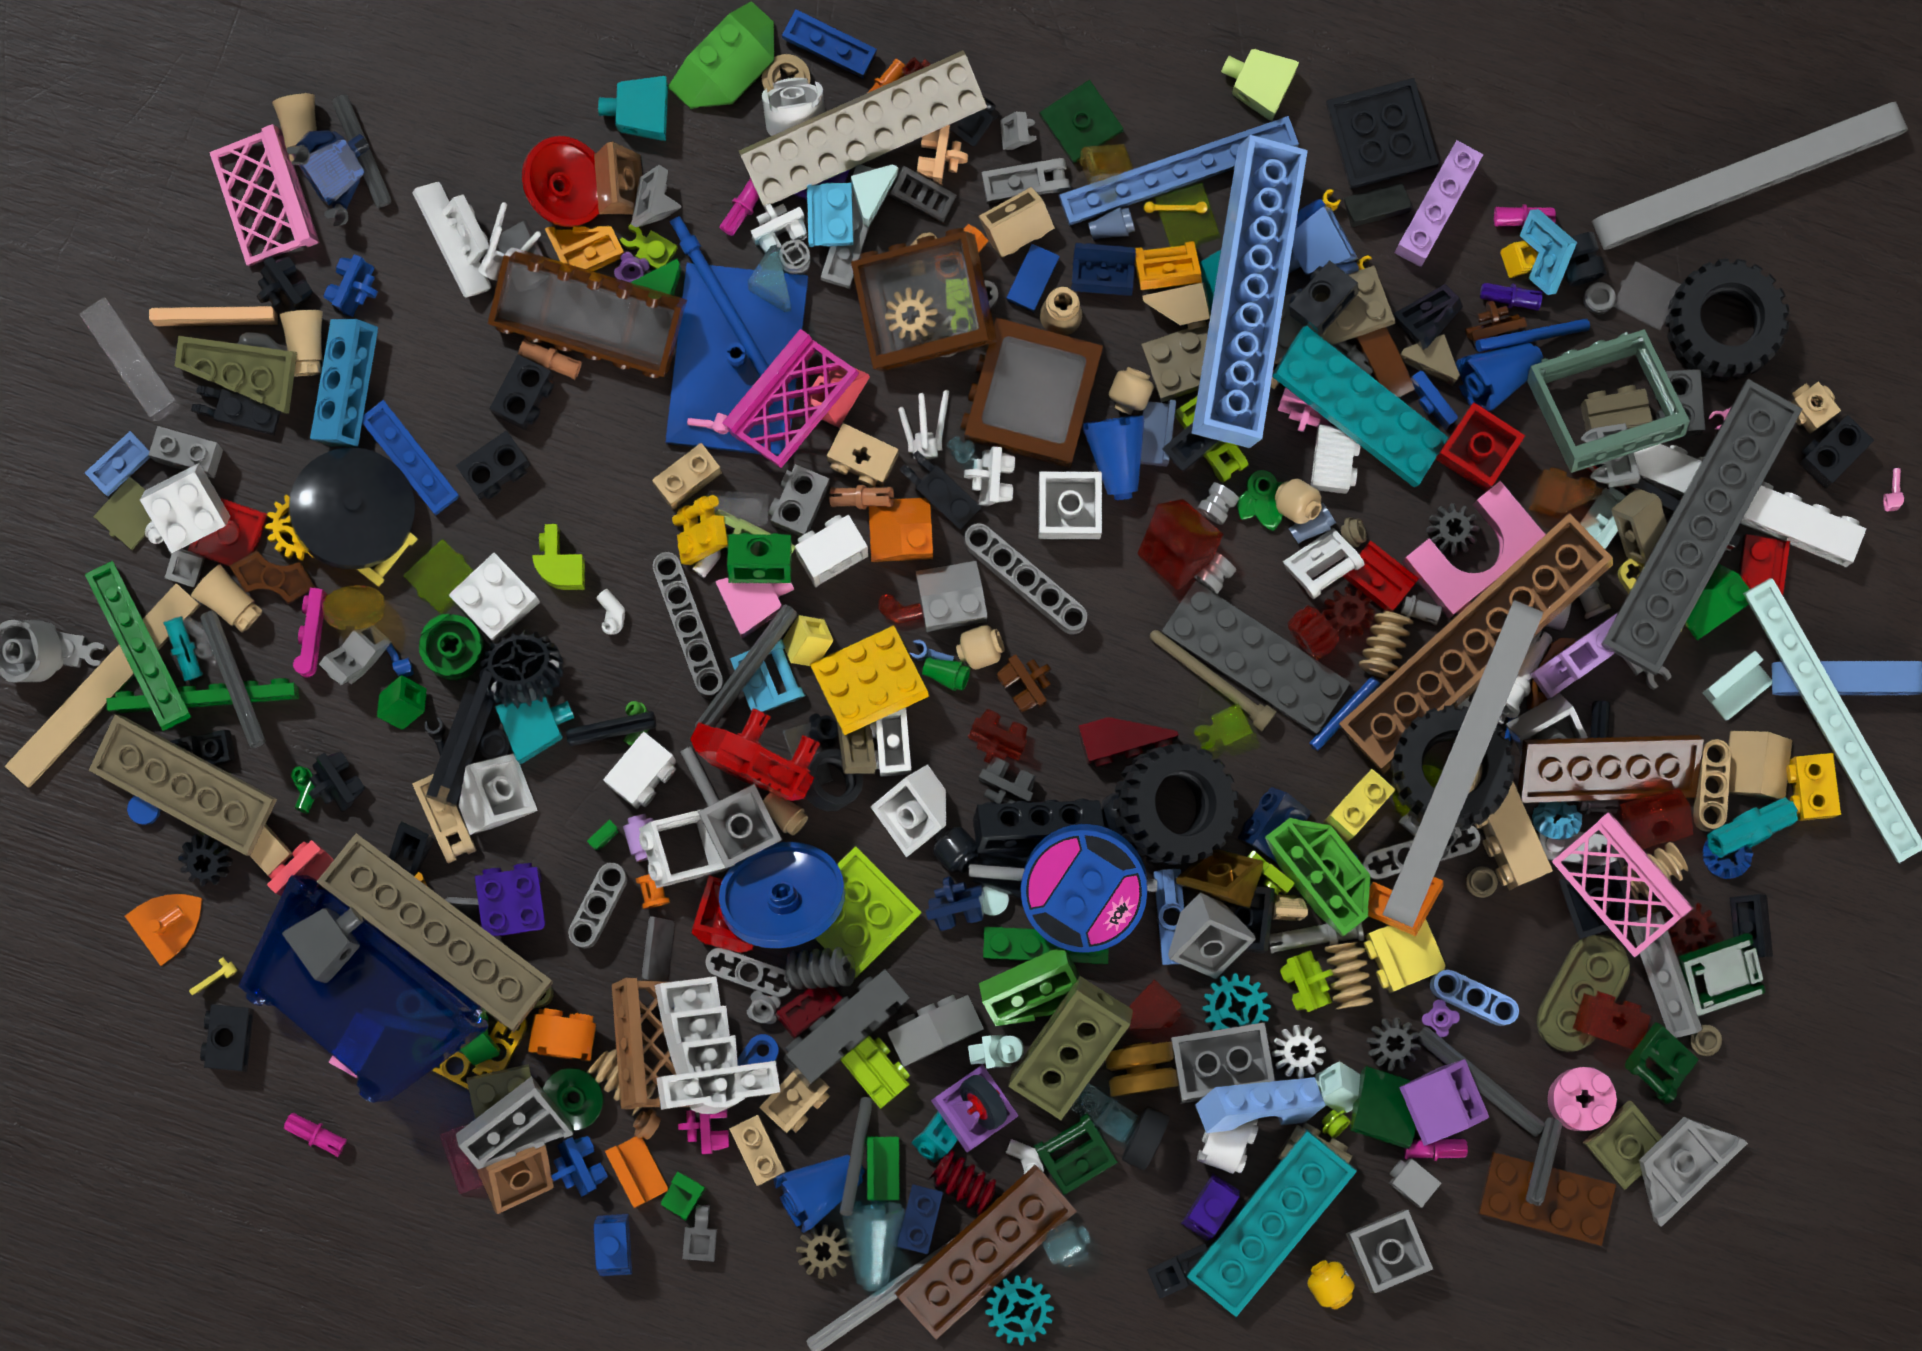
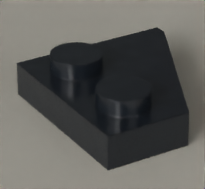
[1393,284,1463,350]

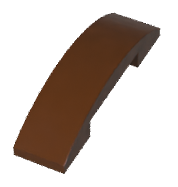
[1355,327,1415,398]

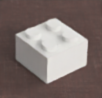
[140,463,230,553]
[1038,472,1102,539]
[795,515,868,587]
[449,553,540,644]
[603,731,676,809]

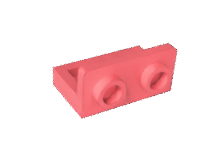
[267,840,334,908]

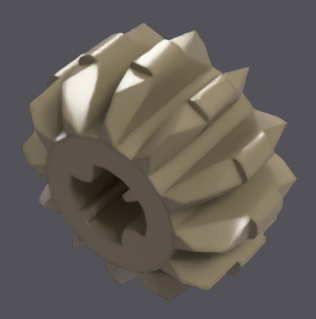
[796,1224,850,1279]

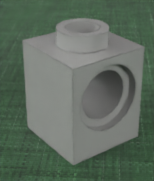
[1389,1159,1441,1208]

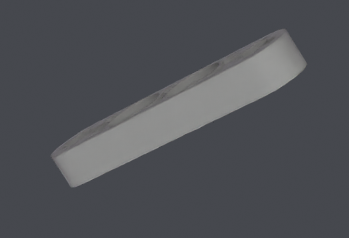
[1362,826,1481,880]

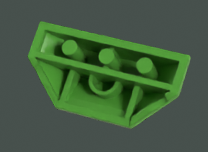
[668,1,774,109]
[1265,818,1370,937]

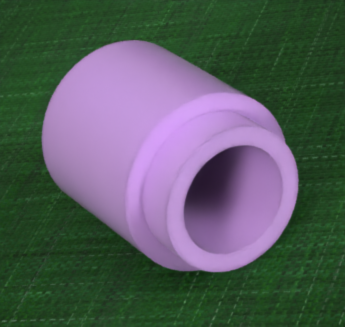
[623,814,654,862]

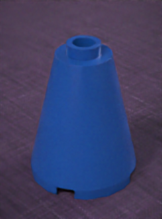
[1455,342,1543,412]
[1083,415,1145,500]
[773,1155,865,1233]

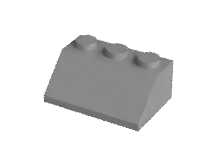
[1171,1022,1275,1104]

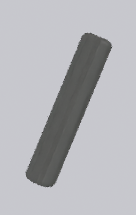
[1526,1117,1562,1206]

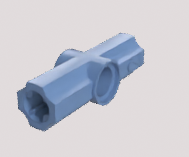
[1153,869,1184,965]

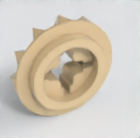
[762,54,811,93]

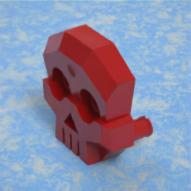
[690,708,821,801]

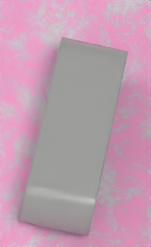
[568,863,628,949]

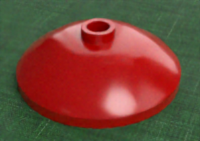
[522,136,599,227]

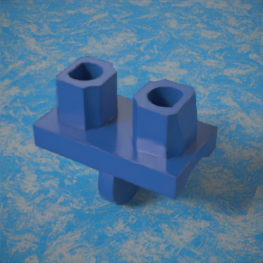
[323,254,378,317]
[551,1136,608,1197]

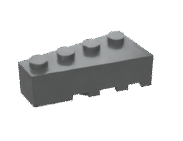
[783,969,910,1088]

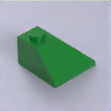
[1685,563,1750,640]

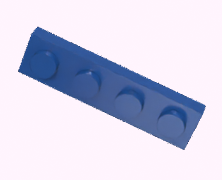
[362,400,460,516]

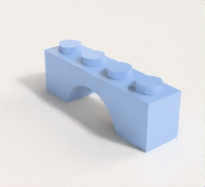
[1195,1077,1326,1133]

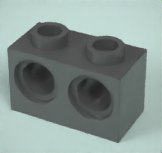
[1654,369,1705,436]

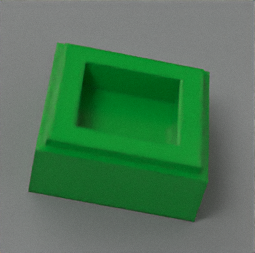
[587,819,619,851]

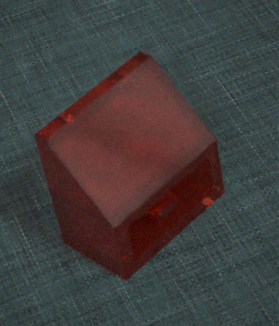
[1137,499,1223,590]

